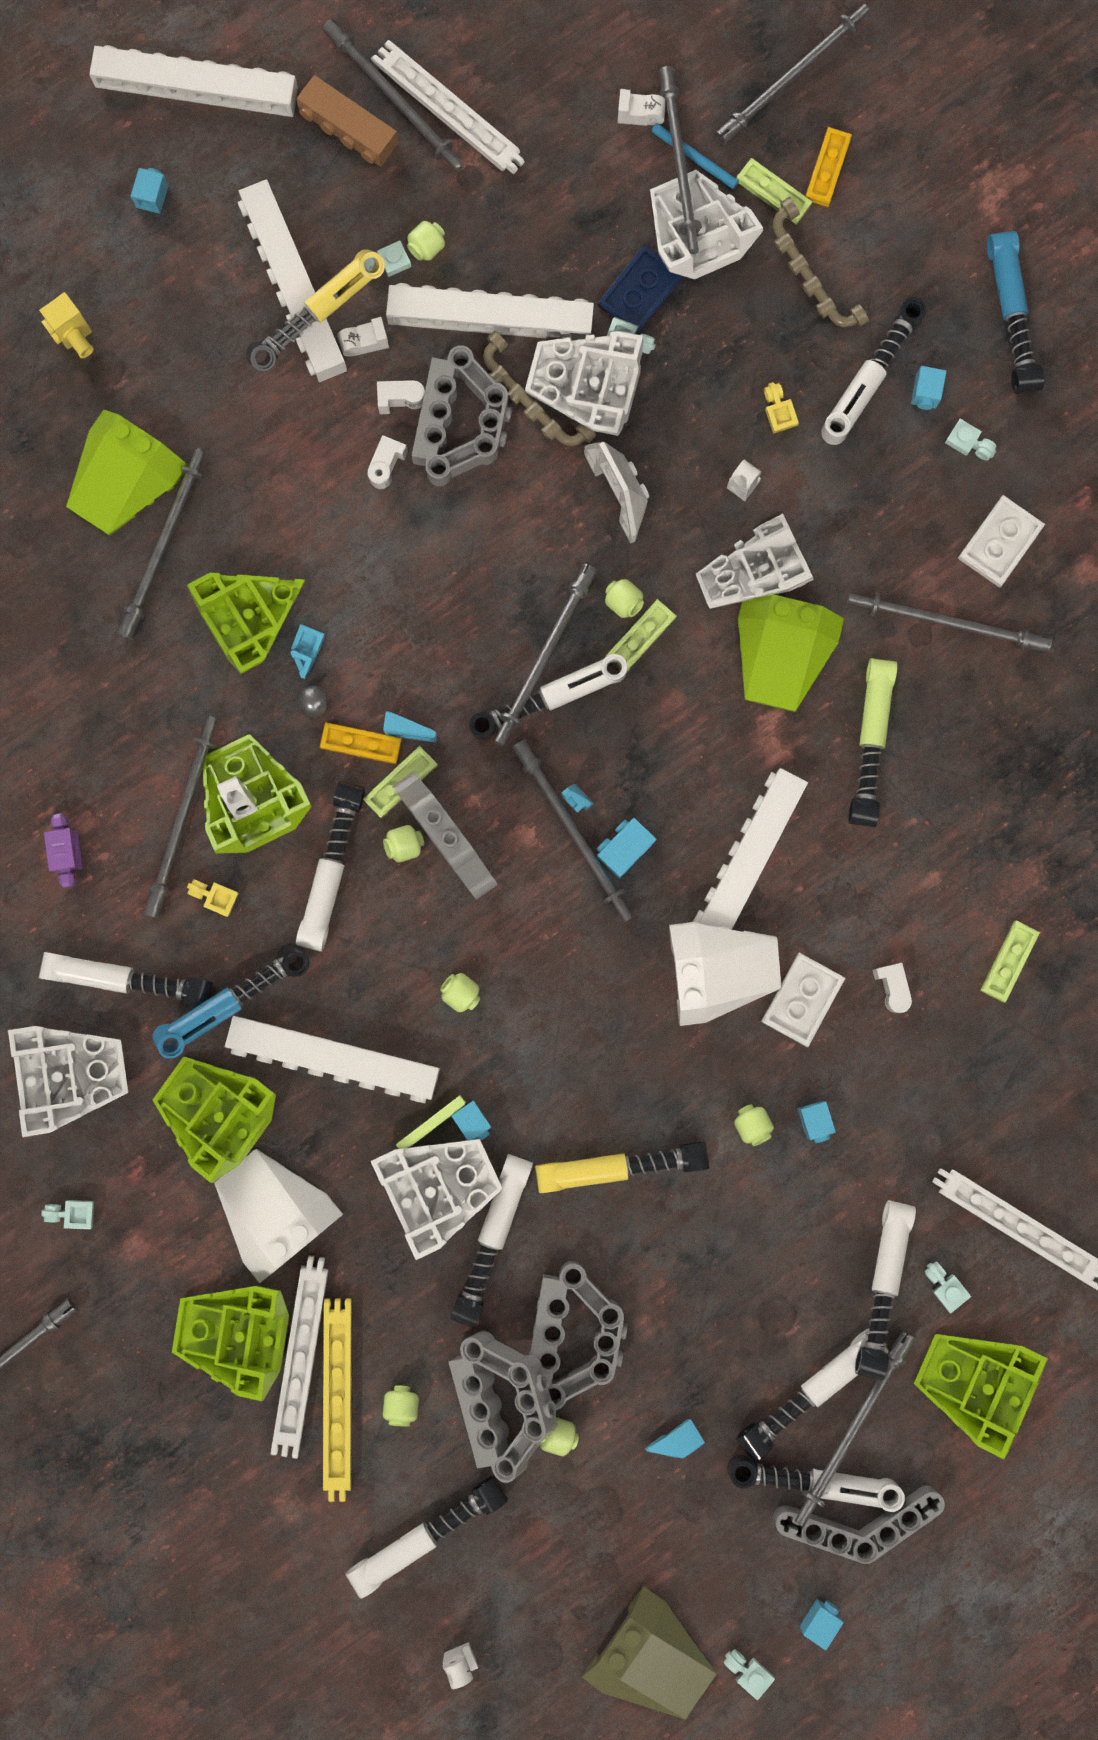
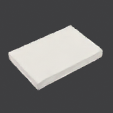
[958,495,1045,588]
[761,952,845,1047]

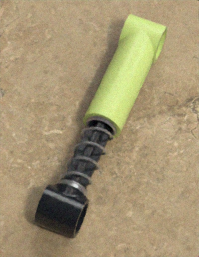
[848,658,897,827]

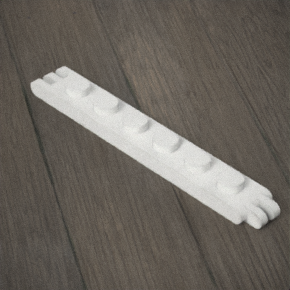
[371,40,525,174]
[932,1168,1098,1291]
[271,1255,328,1459]

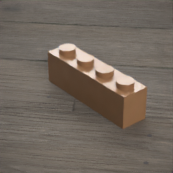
[296,75,399,167]

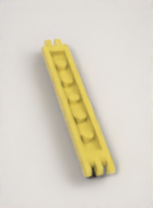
[323,1298,352,1502]

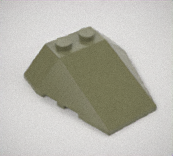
[581,1585,717,1720]

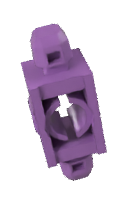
[44,814,83,888]

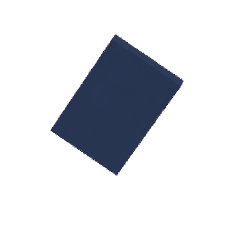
[598,245,684,335]

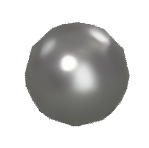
[297,685,327,718]

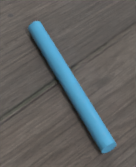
[651,123,739,189]

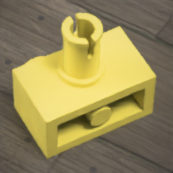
[39,292,94,358]

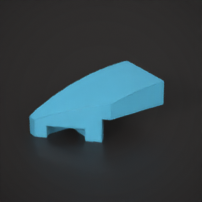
[290,624,326,679]
[561,784,594,813]
[645,1419,705,1458]

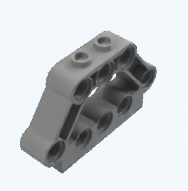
[412,345,512,486]
[392,771,498,900]
[526,1261,628,1410]
[449,1331,557,1483]

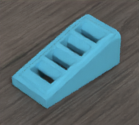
[383,711,437,742]

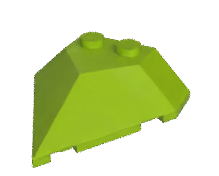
[187,573,305,674]

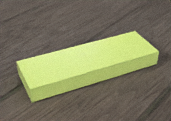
[736,158,812,225]
[606,599,677,671]
[363,746,438,819]
[980,920,1040,1003]
[396,1095,466,1149]

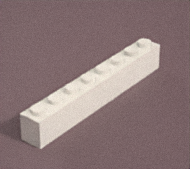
[89,45,298,117]
[238,179,347,382]
[386,283,594,341]
[693,768,808,930]
[225,1016,440,1103]

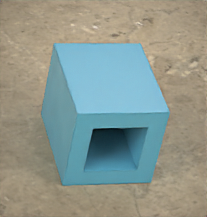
[131,168,168,214]
[911,366,946,410]
[452,1100,492,1141]
[797,1101,836,1143]
[799,1599,844,1650]

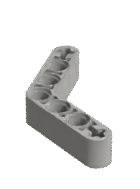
[773,1486,945,1564]

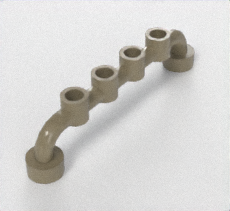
[773,197,869,327]
[483,330,597,446]

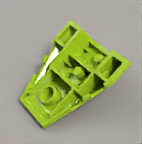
[66,410,189,536]
[738,595,844,712]
[203,734,312,853]
[153,1057,276,1183]
[172,1286,289,1401]
[914,1334,1048,1460]

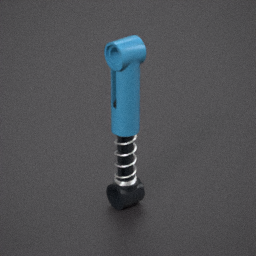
[987,230,1044,394]
[152,943,310,1059]

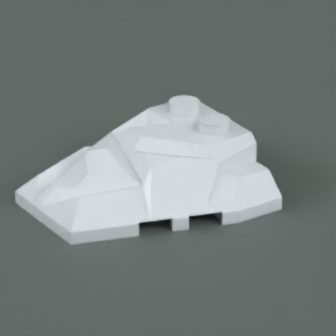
[525,331,644,436]
[696,514,814,608]
[8,1026,128,1137]
[371,1139,503,1260]

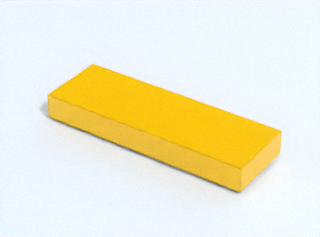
[805,127,852,207]
[320,722,402,765]

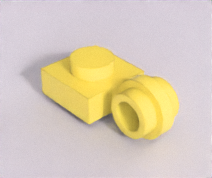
[764,382,799,434]
[187,879,239,917]

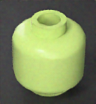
[407,221,445,261]
[605,579,644,618]
[383,825,424,862]
[440,973,480,1012]
[734,1104,774,1146]
[383,1386,419,1427]
[539,1417,579,1456]

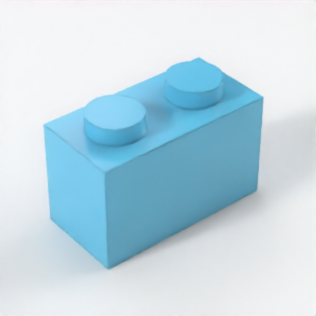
[597,818,656,879]

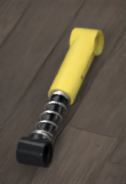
[246,249,385,371]
[535,1141,710,1193]

